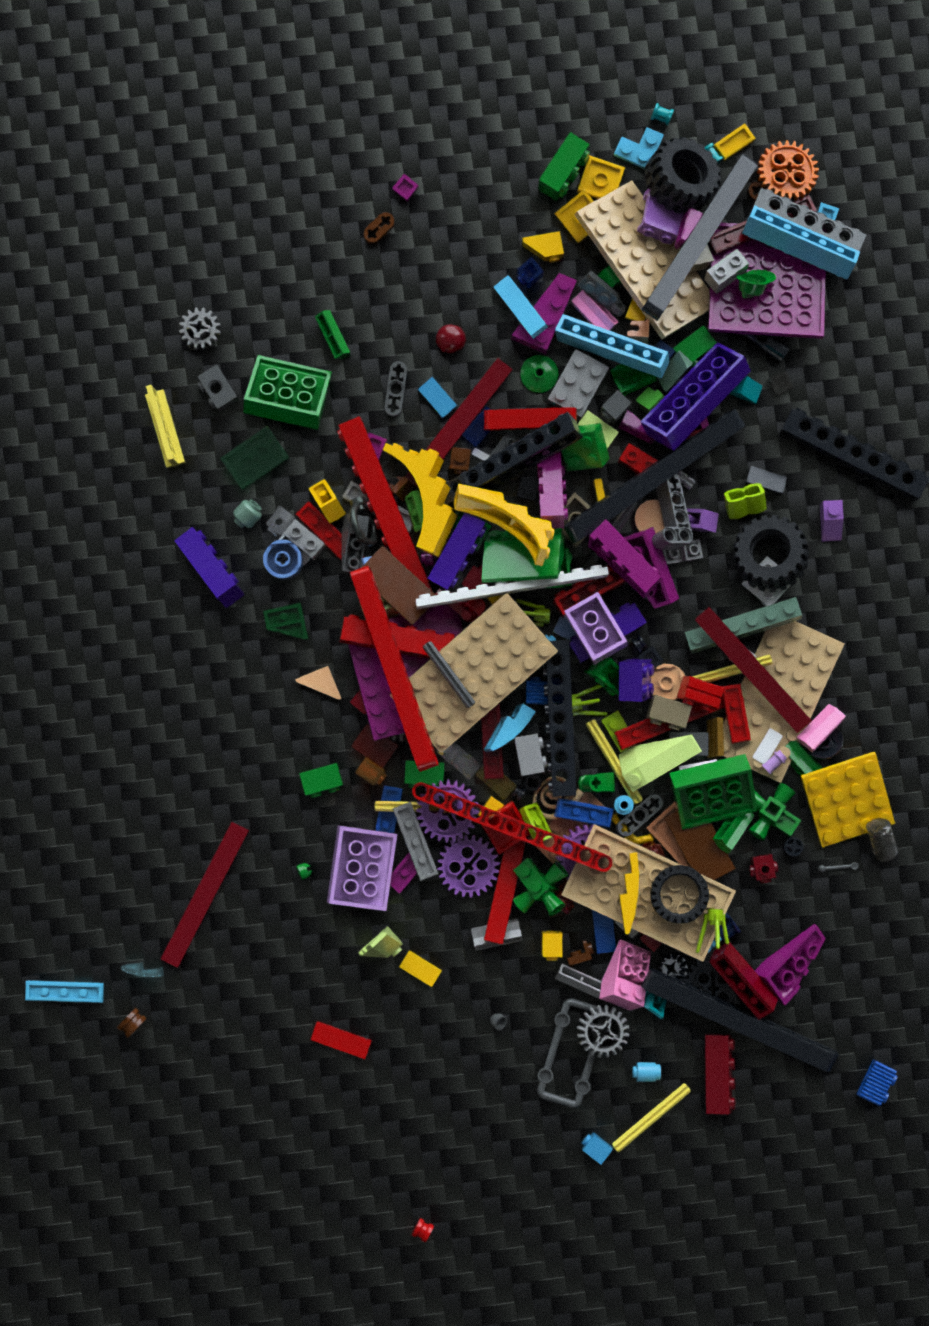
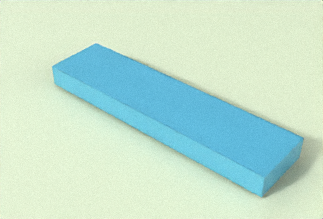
[494,275,548,339]
[25,980,104,1003]

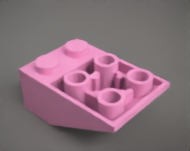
[599,940,651,1011]

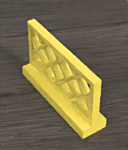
[145,385,185,468]

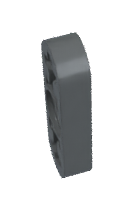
[385,361,407,417]
[615,794,663,837]

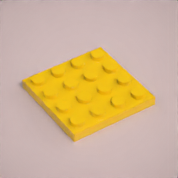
[801,752,895,847]

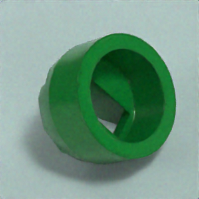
[296,863,312,880]

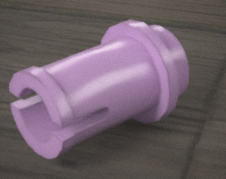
[762,750,787,774]

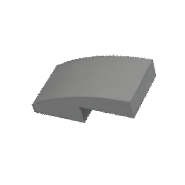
[662,539,703,565]

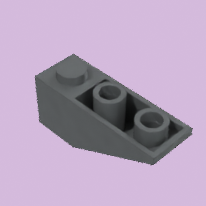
[342,514,369,572]

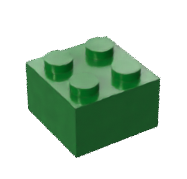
[562,423,610,472]

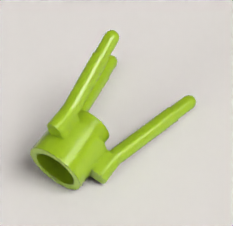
[516,599,550,627]
[572,684,607,716]
[696,909,729,953]

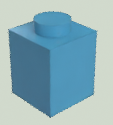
[581,1132,613,1165]

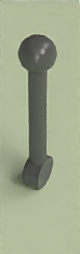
[818,862,859,872]

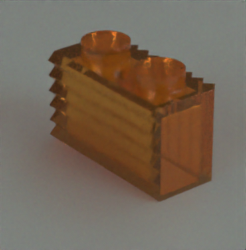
[356,757,387,785]

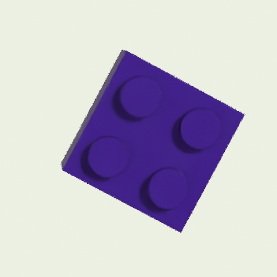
[619,659,654,702]

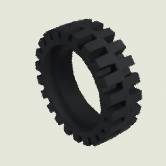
[650,865,709,924]

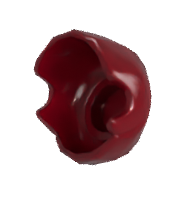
[436,324,466,353]

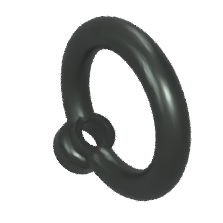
[349,497,378,547]

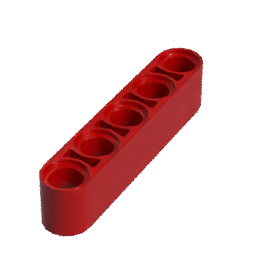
[484,407,577,431]

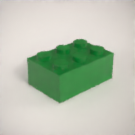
[538,132,590,202]

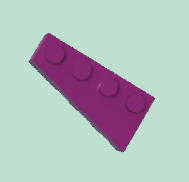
[511,273,577,354]
[624,527,679,609]

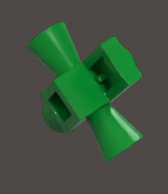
[748,783,801,841]
[513,858,568,916]

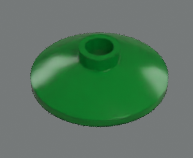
[520,355,558,393]

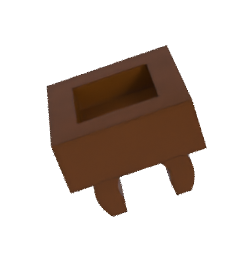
[390,476,416,502]

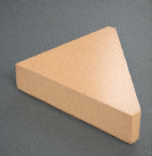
[295,666,342,700]

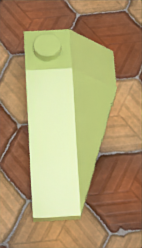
[619,735,702,792]
[358,926,403,958]

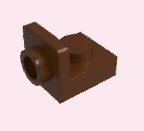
[449,447,471,475]
[567,939,594,966]

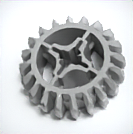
[577,1005,629,1058]

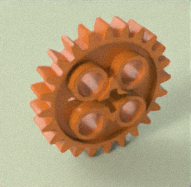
[756,140,819,201]

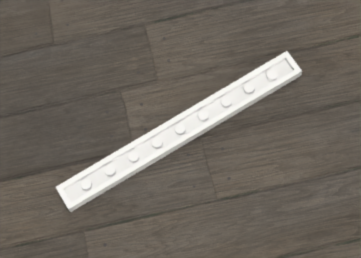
[415,565,609,609]

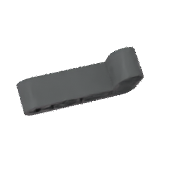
[652,474,693,550]

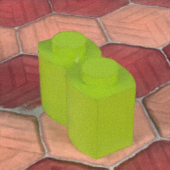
[724,483,767,519]

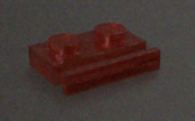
[351,724,399,768]

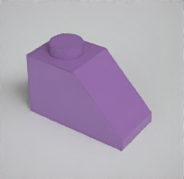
[820,500,843,542]
[687,508,719,533]

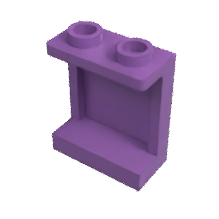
[637,188,683,244]

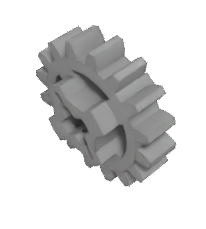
[179,307,221,350]

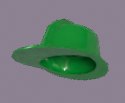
[736,270,776,299]

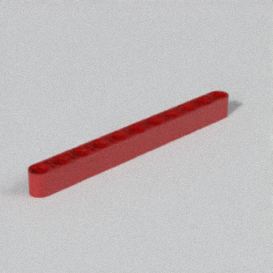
[350,565,438,772]
[412,782,612,872]

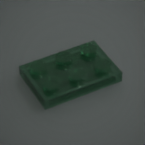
[220,426,290,490]

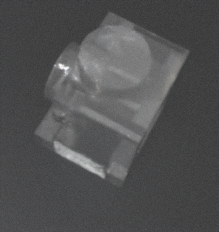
[266,505,296,537]

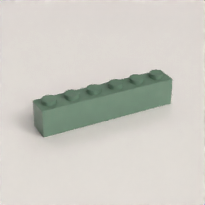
[685,597,802,654]

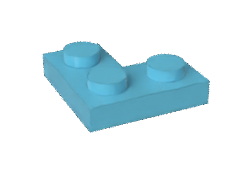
[614,127,664,169]

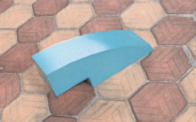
[484,704,536,752]

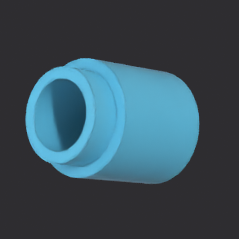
[613,795,634,815]
[632,1062,661,1082]

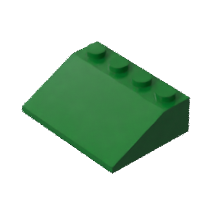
[243,355,332,430]
[481,528,566,583]
[670,754,757,830]

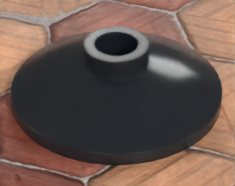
[805,728,843,760]

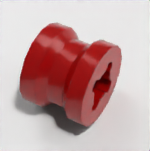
[411,1218,434,1243]

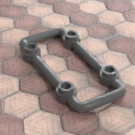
[537,998,607,1108]

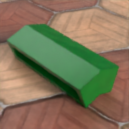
[315,310,351,360]
[784,740,823,777]
[713,813,755,854]

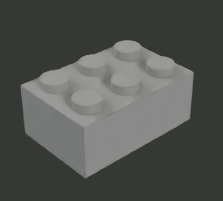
[547,349,609,420]

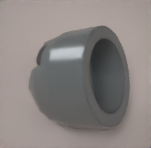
[490,1013,507,1030]

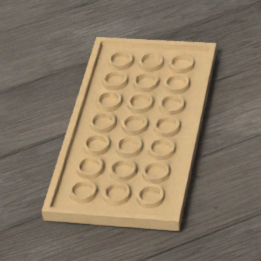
[574,181,709,340]
[390,592,558,753]
[723,621,845,783]
[561,824,736,962]

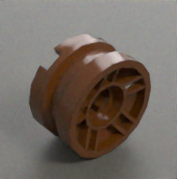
[117,1008,147,1038]

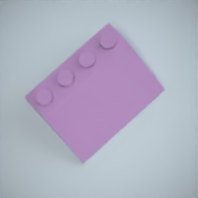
[327,825,397,911]

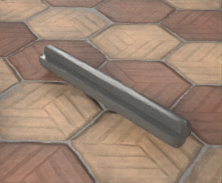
[423,641,475,708]

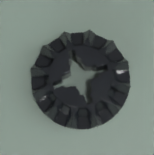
[658,954,688,981]

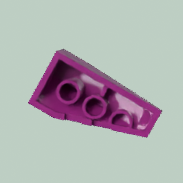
[755,924,826,1005]

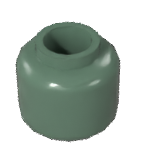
[233,499,262,528]

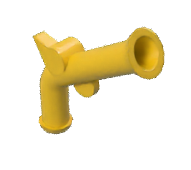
[611,812,654,844]

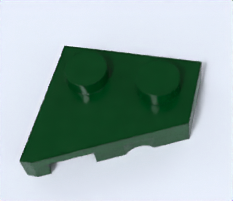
[263,603,309,640]

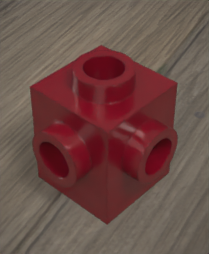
[749,854,778,883]

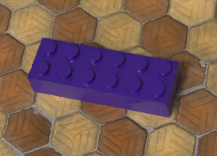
[641,342,751,451]

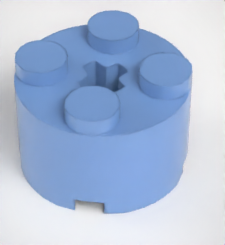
[263,540,303,580]

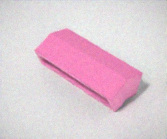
[571,290,619,331]
[797,704,846,753]

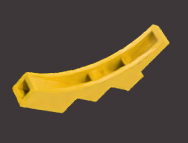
[383,443,458,557]
[454,484,554,566]

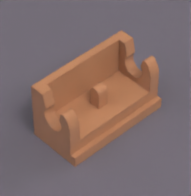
[627,319,650,344]

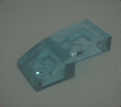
[121,962,164,977]

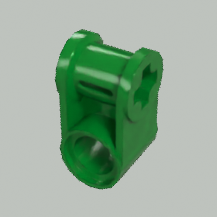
[578,772,615,793]

